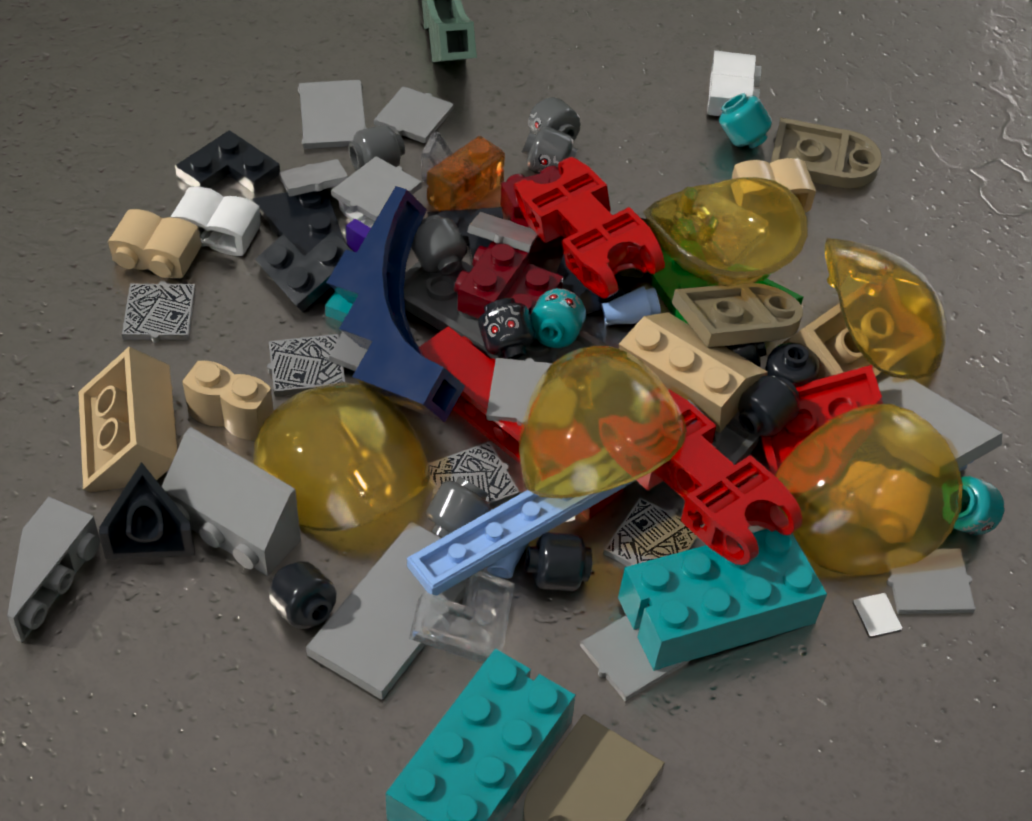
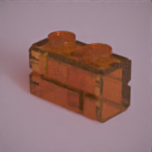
[427,136,505,211]

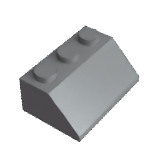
[162,427,301,576]

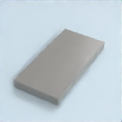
[865,366,1002,480]
[306,521,484,700]

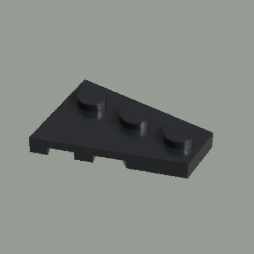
[252,189,345,256]

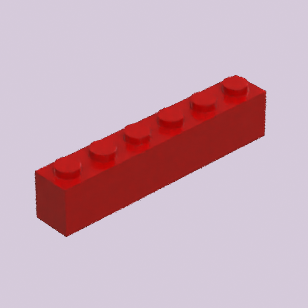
[419,326,624,520]

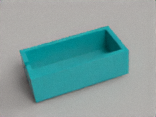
[618,529,827,671]
[385,648,576,821]

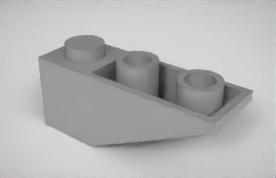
[7,497,100,643]

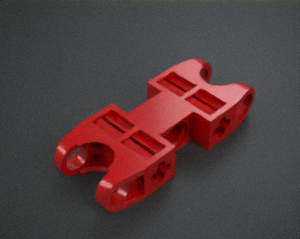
[513,157,665,298]
[600,387,803,565]

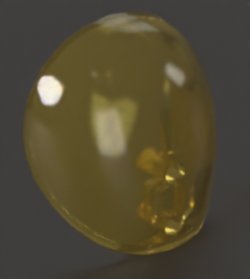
[643,177,808,287]
[825,237,947,379]
[519,346,687,499]
[253,382,430,532]
[775,404,963,576]

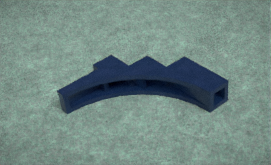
[326,186,465,422]

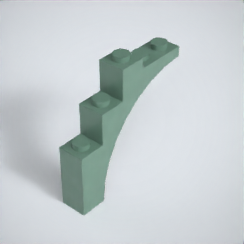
[422,0,477,62]

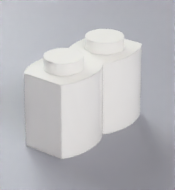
[707,50,761,116]
[171,187,261,256]

